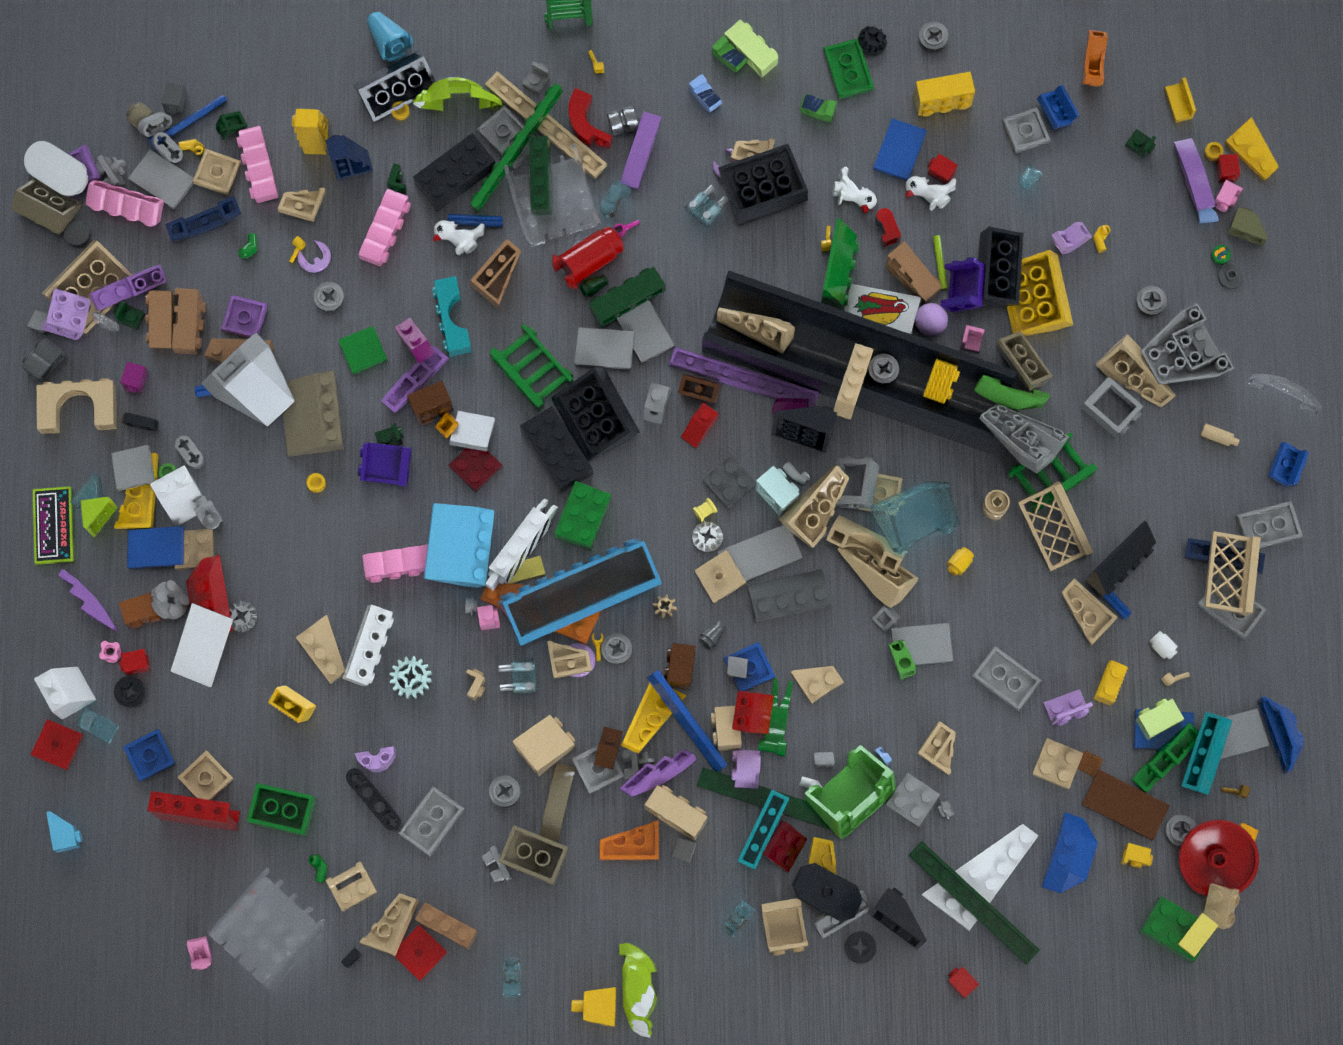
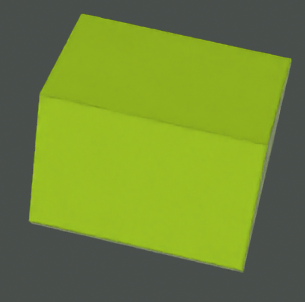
[80,497,118,537]

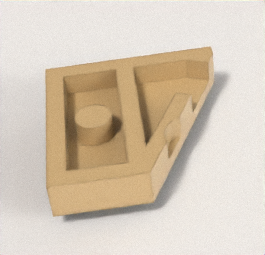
[547,641,592,679]

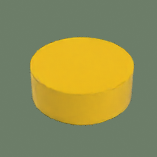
[391,101,410,120]
[1204,142,1224,162]
[306,473,326,493]

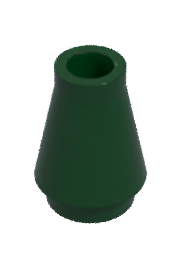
[579,274,608,297]

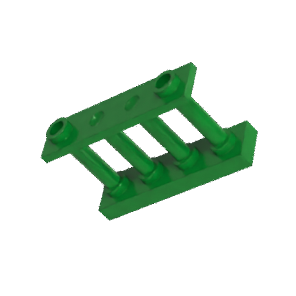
[544,0,593,29]
[489,324,574,412]
[1007,432,1098,513]

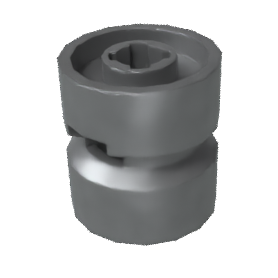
[607,106,638,136]

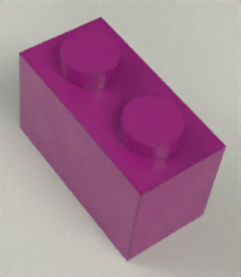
[394,318,434,363]

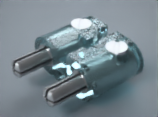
[684,185,729,227]
[498,659,537,694]

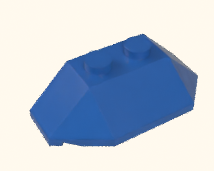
[1257,696,1304,774]
[1041,812,1098,893]

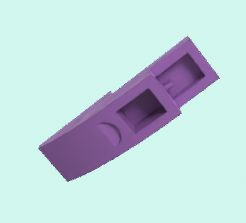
[89,264,167,311]

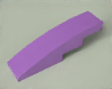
[620,112,662,189]
[1174,138,1215,211]
[381,346,449,413]
[58,569,118,632]
[619,749,697,796]

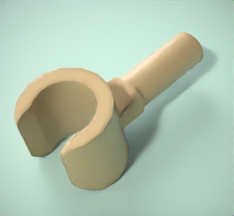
[1161,672,1190,686]

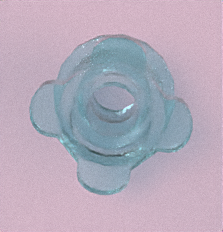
[1018,164,1042,189]

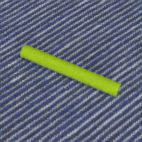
[933,235,948,291]

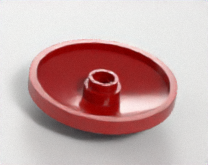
[1178,819,1259,897]

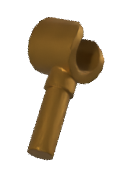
[1221,785,1251,798]

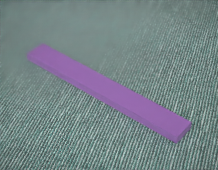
[669,347,819,407]

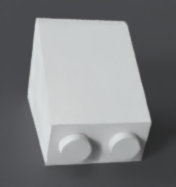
[150,465,203,526]
[34,667,96,720]

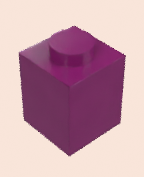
[120,362,149,393]

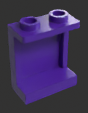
[941,257,985,313]
[357,442,412,486]

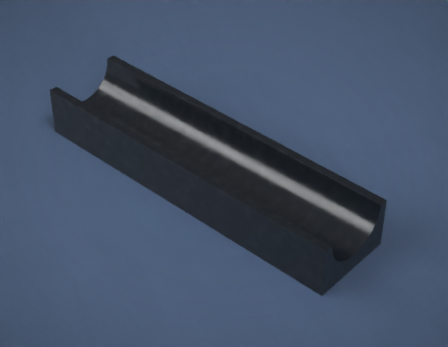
[702,270,1017,453]

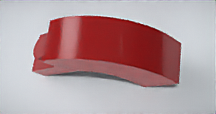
[568,88,612,148]

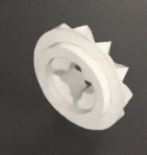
[692,521,723,552]

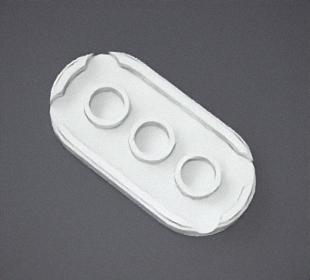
[24,141,88,197]

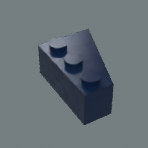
[325,135,373,180]

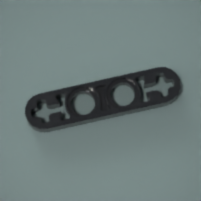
[346,768,401,831]

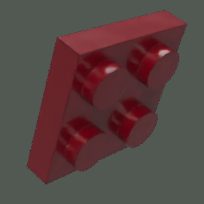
[448,448,503,493]
[762,820,807,873]

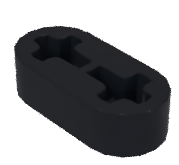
[122,413,159,431]

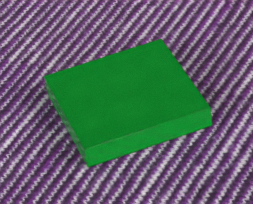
[338,326,388,375]

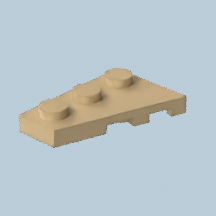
[296,615,345,684]

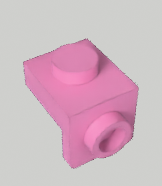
[187,936,212,970]

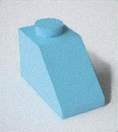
[46,811,82,853]

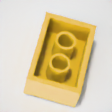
[913,71,975,116]

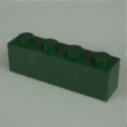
[529,136,552,215]
[589,267,666,328]

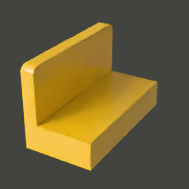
[1164,77,1196,123]

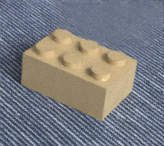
[645,785,708,841]

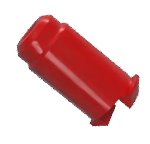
[552,227,624,289]

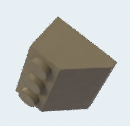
[11,178,83,234]
[996,331,1053,393]

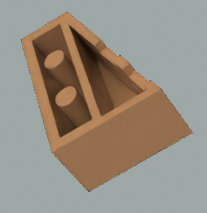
[469,239,521,309]

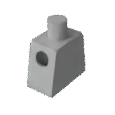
[643,383,671,424]

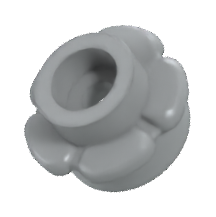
[465,596,477,615]
[938,800,955,819]

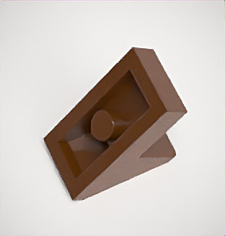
[594,727,623,770]

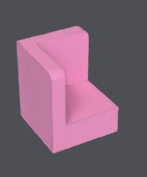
[960,325,985,353]

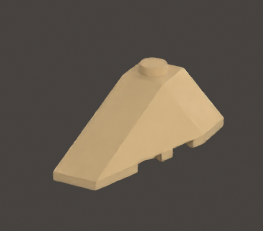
[717,307,795,354]
[1096,334,1176,408]
[779,465,849,548]
[838,547,919,608]

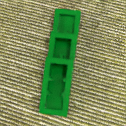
[1131,723,1199,793]

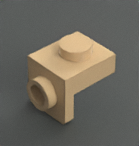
[466,669,486,701]

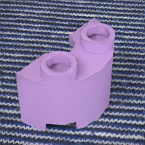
[355,746,396,772]
[731,749,761,789]

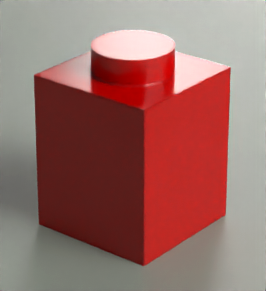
[927,153,958,185]
[1216,154,1240,183]
[119,649,151,676]
[947,967,979,999]

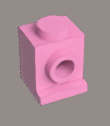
[1214,180,1243,212]
[477,605,500,630]

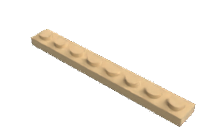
[485,71,607,179]

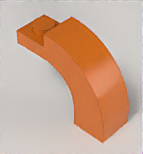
[1082,30,1108,86]

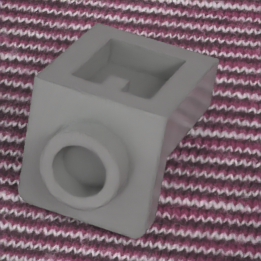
[522,62,550,95]

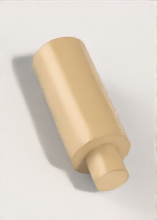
[1200,423,1240,447]

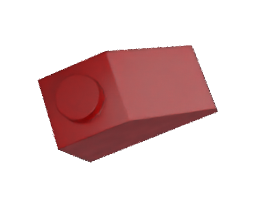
[681,402,719,448]

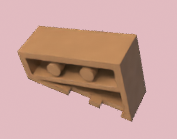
[885,241,942,306]
[172,288,207,355]
[146,290,178,348]
[204,338,274,366]

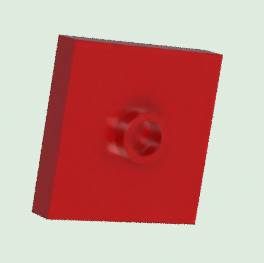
[30,719,83,770]
[394,925,448,981]

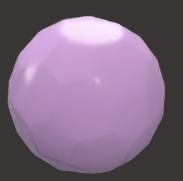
[915,303,948,337]

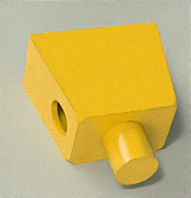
[571,987,616,1027]

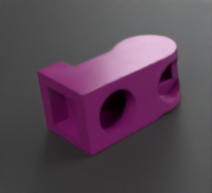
[772,398,809,414]

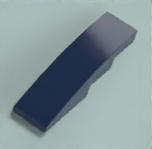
[1185,538,1265,574]

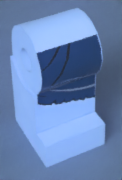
[689,74,722,113]

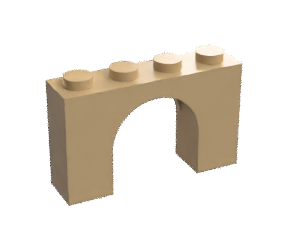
[36,378,117,434]

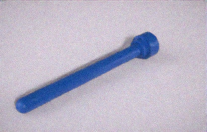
[147,95,227,151]

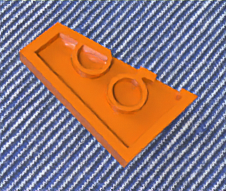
[600,820,659,860]

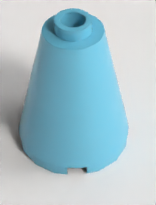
[367,12,413,62]

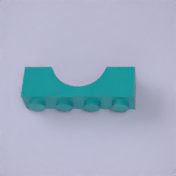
[432,276,472,357]

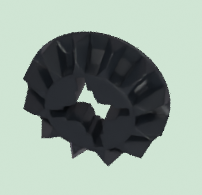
[858,26,887,54]
[114,676,145,707]
[844,931,876,964]

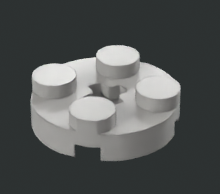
[151,580,190,620]

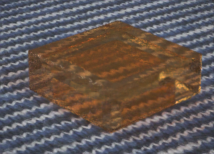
[1077,751,1103,777]

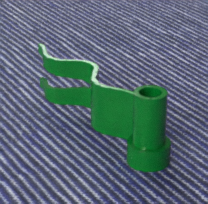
[758,678,793,757]

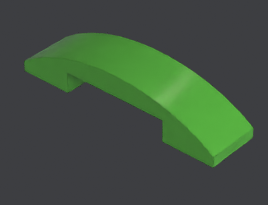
[974,375,1050,410]

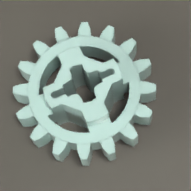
[390,656,432,699]

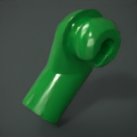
[238,233,257,259]
[308,854,327,883]

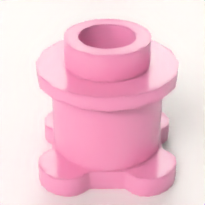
[99,641,122,663]

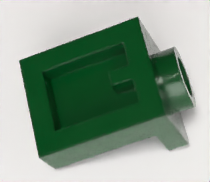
[216,111,247,140]
[1125,129,1156,157]
[387,163,407,194]
[113,300,145,331]
[375,423,404,446]

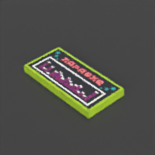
[33,486,74,565]

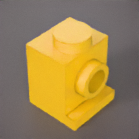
[1121,843,1153,868]

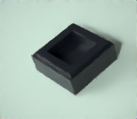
[341,947,362,968]

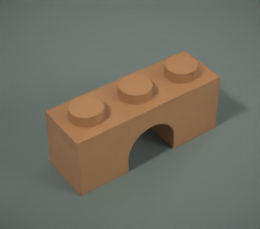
[415,902,478,950]

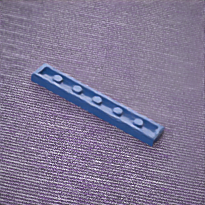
[647,670,727,771]

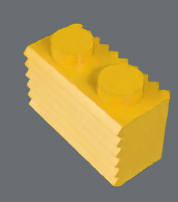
[923,358,960,404]
[1094,660,1128,706]
[268,685,316,723]

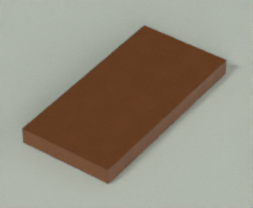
[1081,770,1170,841]

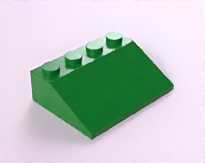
[821,218,859,310]

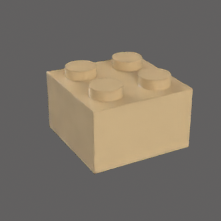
[711,706,742,752]

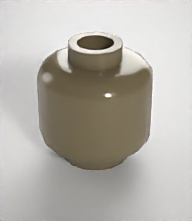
[125,102,154,129]

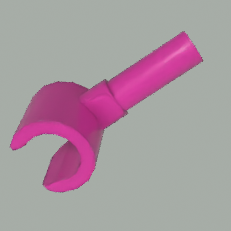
[614,220,640,237]

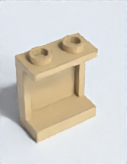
[761,898,808,956]

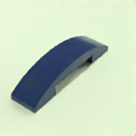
[165,196,241,242]

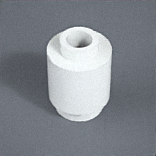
[1149,631,1178,660]

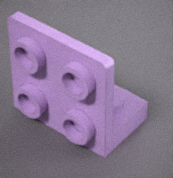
[41,288,91,340]
[1043,689,1093,726]

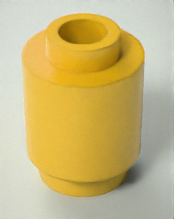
[946,547,974,576]

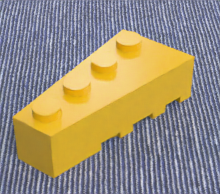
[292,109,329,155]

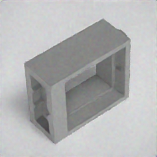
[1081,377,1143,438]
[835,456,879,509]

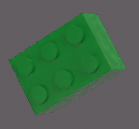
[554,481,612,552]
[246,783,317,837]
[1139,896,1204,963]

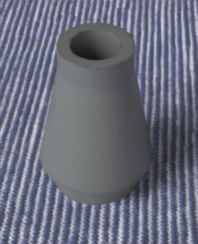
[699,621,726,649]

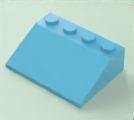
[424,503,495,589]

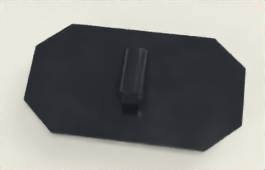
[792,863,863,922]

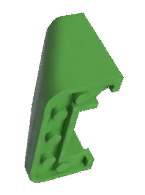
[804,745,896,839]

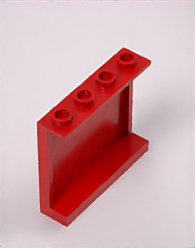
[147,791,241,831]

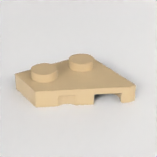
[729,139,775,162]
[278,188,326,222]
[791,666,844,704]
[917,721,956,775]

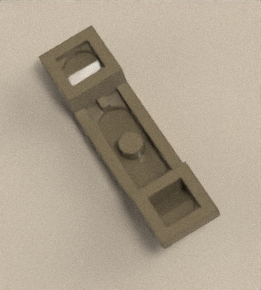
[539,763,576,843]

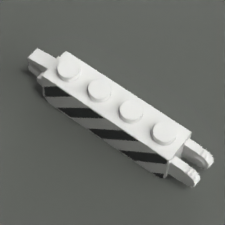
[485,499,558,591]

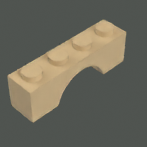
[834,343,874,420]
[826,515,908,574]

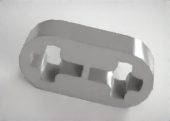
[138,112,172,137]
[151,132,183,163]
[175,436,204,469]

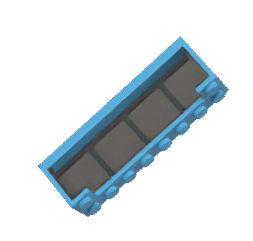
[497,538,662,646]

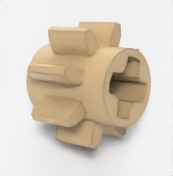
[653,594,677,619]

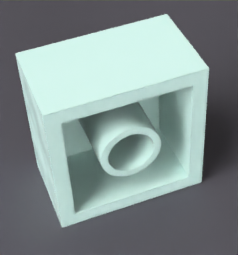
[755,466,799,517]

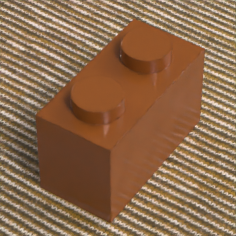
[118,592,161,629]

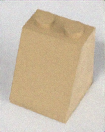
[512,715,575,777]

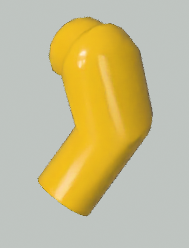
[179,139,205,155]
[1093,225,1111,253]

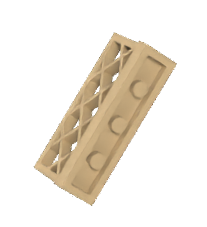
[1018,481,1093,571]
[1204,531,1261,616]

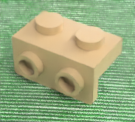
[1204,884,1240,929]

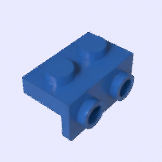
[1037,85,1079,130]
[1268,442,1309,487]

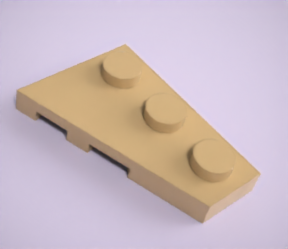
[1061,579,1118,646]
[359,893,419,956]

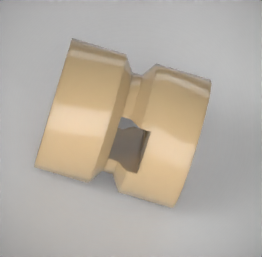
[982,489,1010,520]

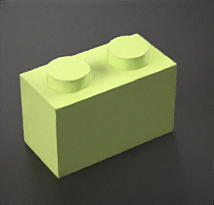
[1136,698,1184,740]

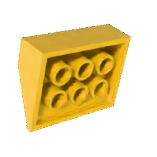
[1007,250,1073,336]

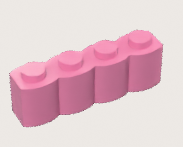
[236,126,279,203]
[85,180,164,227]
[358,189,411,267]
[362,544,428,583]

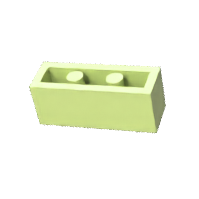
[724,19,778,78]

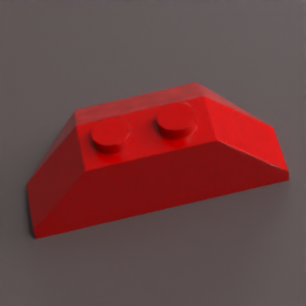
[186,555,233,632]

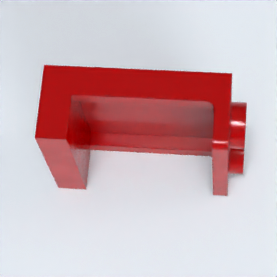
[732,691,774,734]

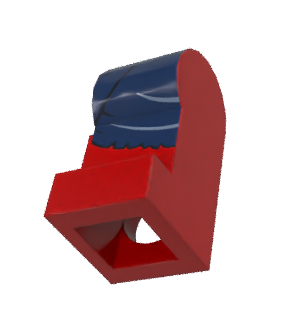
[875,208,902,247]

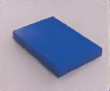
[873,118,927,181]
[127,526,184,569]
[1134,709,1194,752]

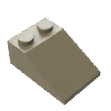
[498,825,569,886]

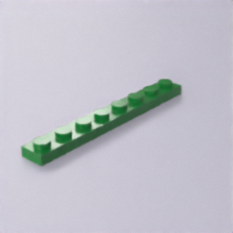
[471,83,563,212]

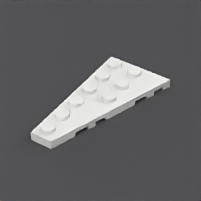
[921,824,1038,931]

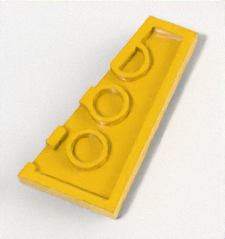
[114,453,159,529]
[621,683,686,754]

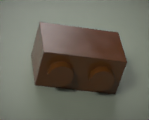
[678,374,722,403]

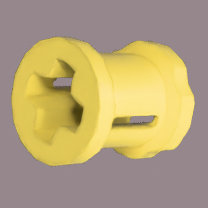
[692,498,718,522]

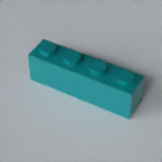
[1182,711,1233,795]
[738,790,789,870]

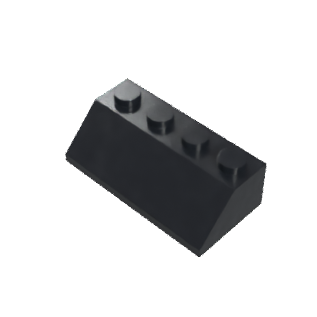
[353,51,436,122]
[978,226,1024,307]
[1084,520,1156,598]

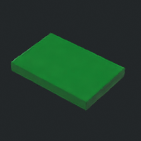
[823,38,874,99]

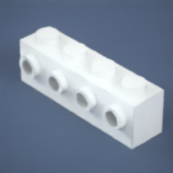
[342,604,394,686]

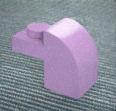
[1052,222,1092,255]

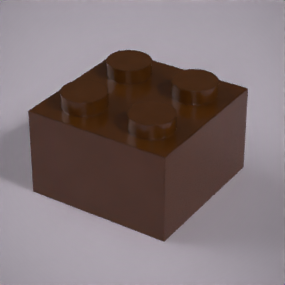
[407,380,454,425]
[664,643,696,691]

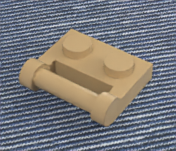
[326,861,378,912]

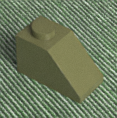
[1228,207,1268,246]

